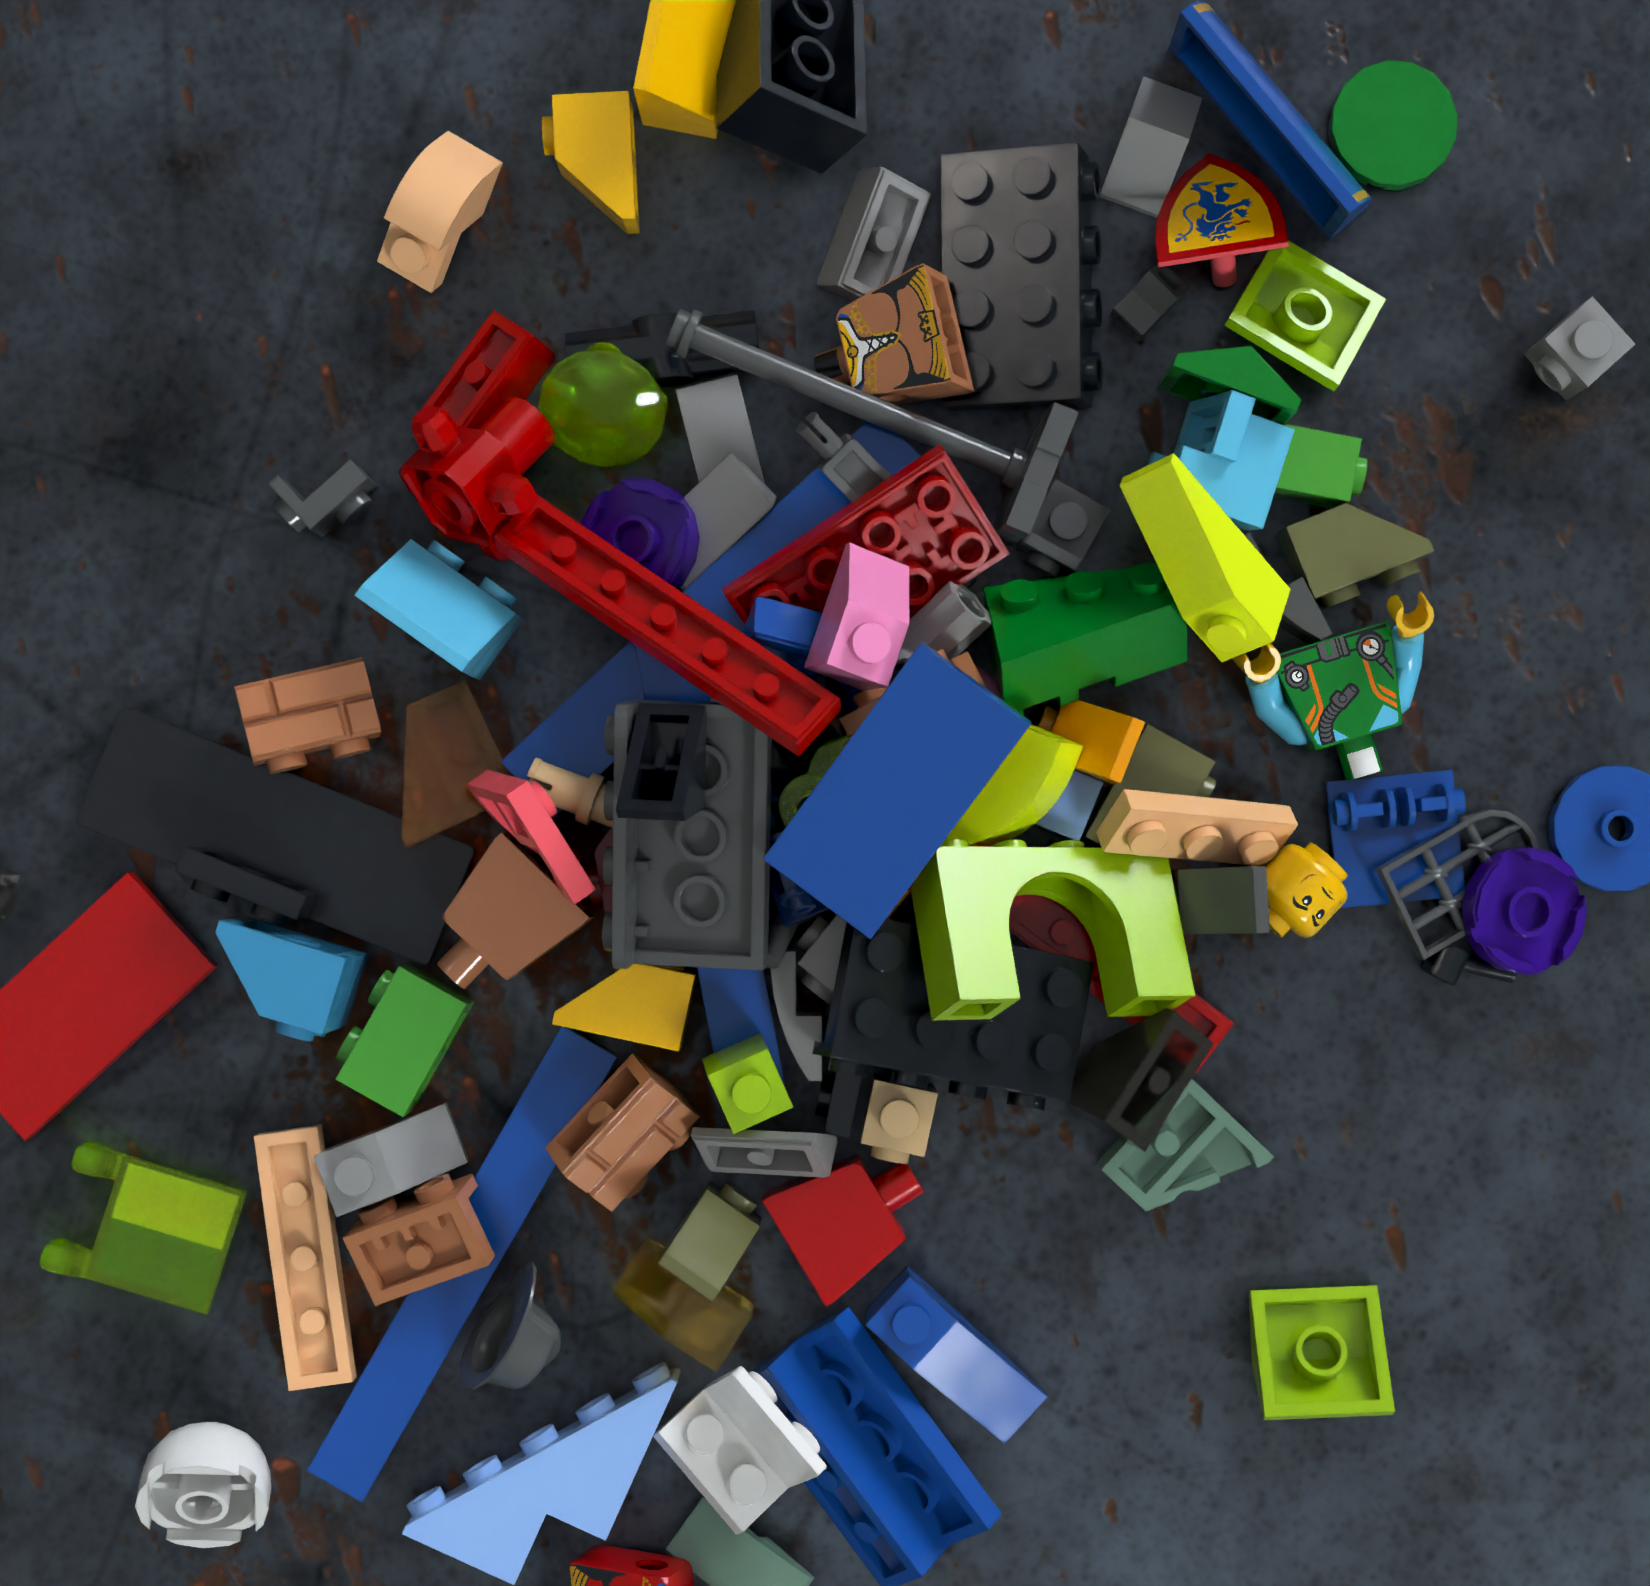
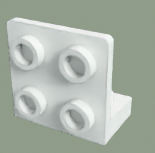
[653,1366,827,1535]

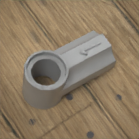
[889,581,992,684]

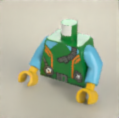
[1232,592,1434,781]

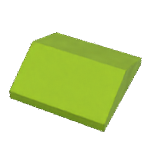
[1224,240,1386,392]
[1249,1285,1395,1420]

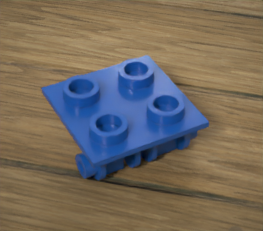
[1325,770,1466,908]

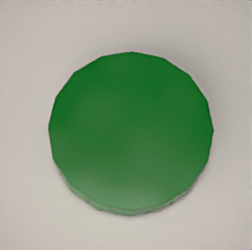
[1328,60,1458,191]

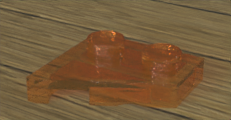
[402,680,510,849]

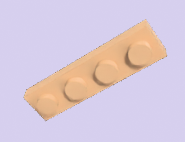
[254,1124,357,1391]

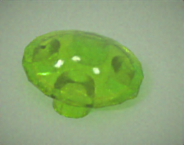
[538,342,668,467]

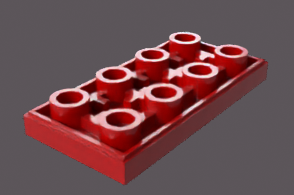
[722,444,1010,625]
[0,872,219,1141]

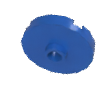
[1548,766,1650,891]

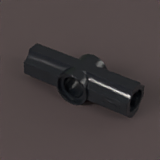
[565,311,759,391]

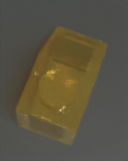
[612,1236,754,1373]

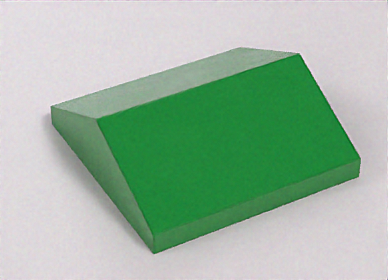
[1157,346,1302,425]

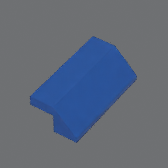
[751,1307,1002,1586]

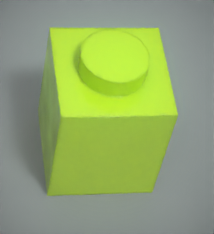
[702,1033,793,1134]

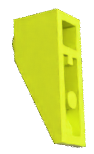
[1120,453,1291,662]

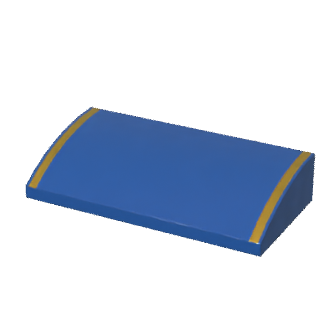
[1168,1,1373,240]

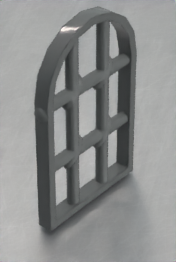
[1375,809,1539,960]

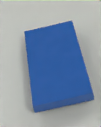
[763,642,1032,939]

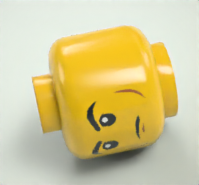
[1266,842,1348,938]

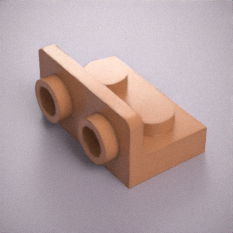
[343,1174,495,1306]

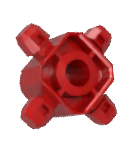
[399,397,555,562]

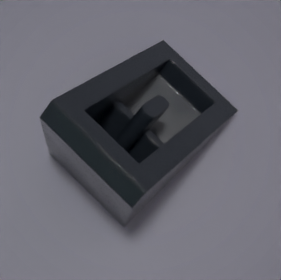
[616,703,707,821]

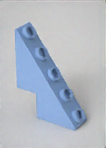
[402,1362,681,1585]

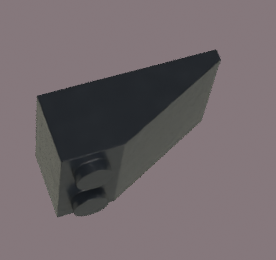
[716,0,867,174]

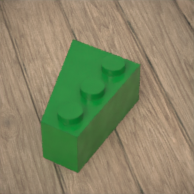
[984,563,1187,716]

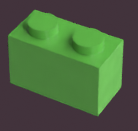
[335,964,475,1117]

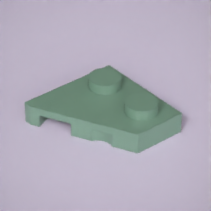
[1095,1071,1274,1211]

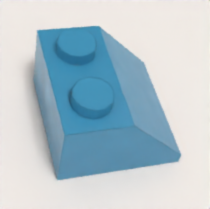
[215,917,369,1041]

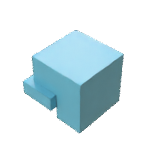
[1148,390,1295,532]

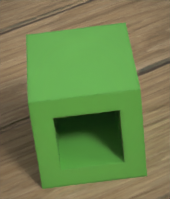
[1273,424,1367,509]

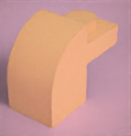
[377,131,503,293]

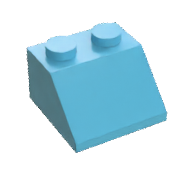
[354,539,523,681]

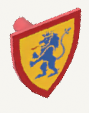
[1155,153,1289,287]

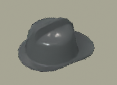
[460,1261,561,1390]

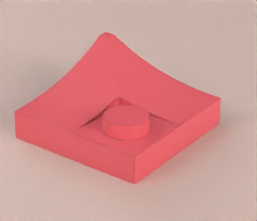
[466,770,596,904]

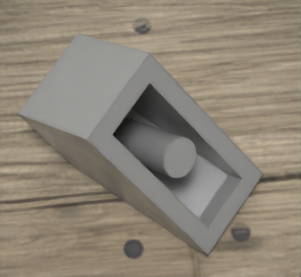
[314,1102,469,1217]

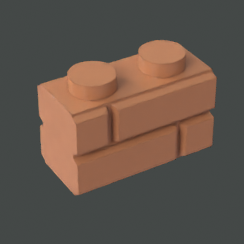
[234,657,381,774]
[545,1053,700,1212]

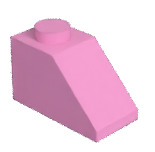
[804,543,909,691]

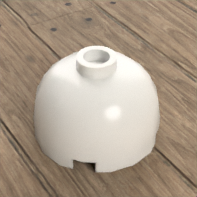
[135,1422,271,1548]

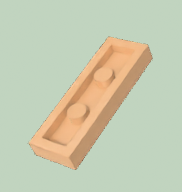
[1096,789,1298,866]

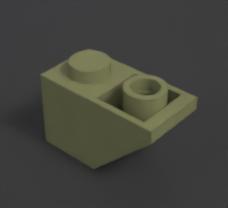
[1275,503,1434,609]

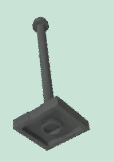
[666,309,1079,546]

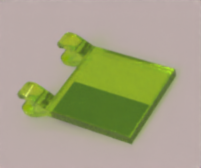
[40,1141,248,1314]

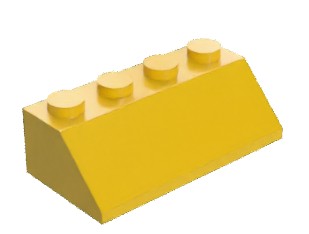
[633,0,736,139]

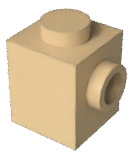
[860,1073,938,1164]

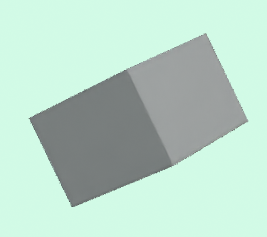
[1100,76,1202,218]

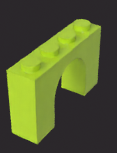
[910,839,1195,1021]

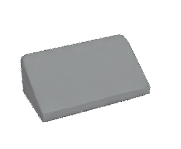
[817,167,932,301]
[680,451,777,591]
[691,1127,838,1178]

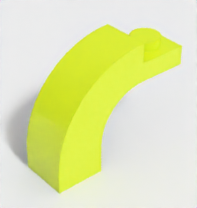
[945,724,1083,847]

